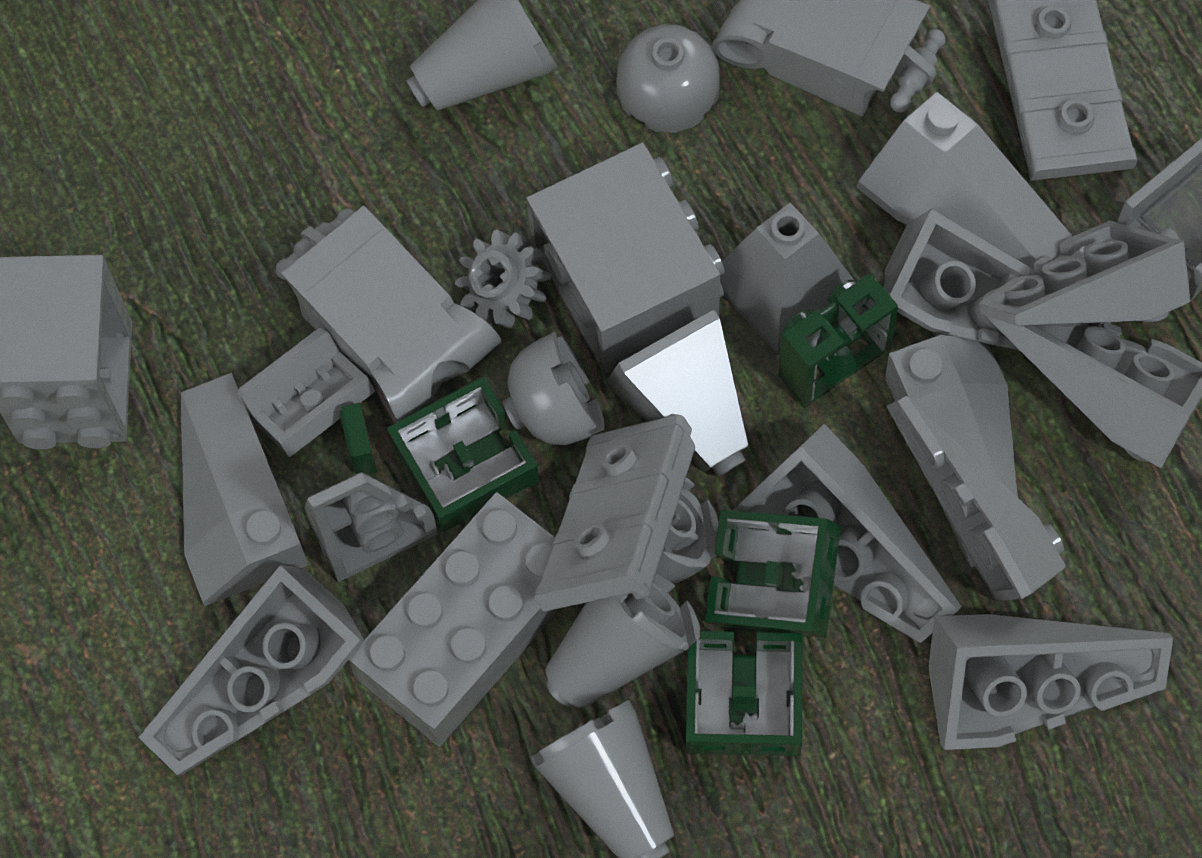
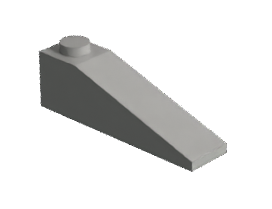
[884,209,1111,351]
[979,220,1191,326]
[987,316,1202,468]
[885,335,1018,571]
[181,373,308,606]
[886,396,1066,601]
[733,424,961,643]
[304,473,438,582]
[928,614,1173,750]

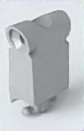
[711,0,946,117]
[275,206,501,424]

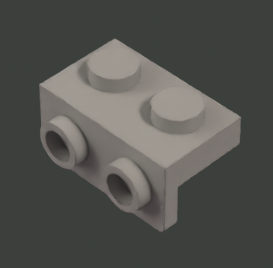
[237,327,375,457]

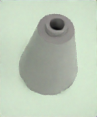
[406,0,558,111]
[546,573,700,708]
[530,700,674,858]

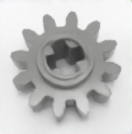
[455,230,551,328]

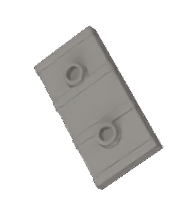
[988,0,1137,181]
[534,414,695,612]

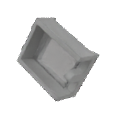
[1117,138,1202,301]

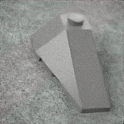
[856,92,1072,270]
[138,565,364,775]

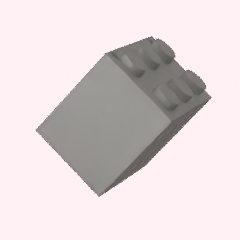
[526,142,725,374]
[0,255,132,449]

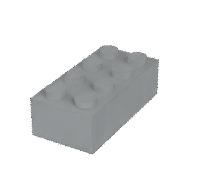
[348,492,561,747]

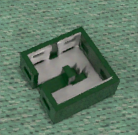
[778,273,898,408]
[387,376,539,533]
[705,510,841,638]
[686,631,803,756]

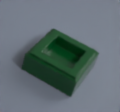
[339,403,377,475]

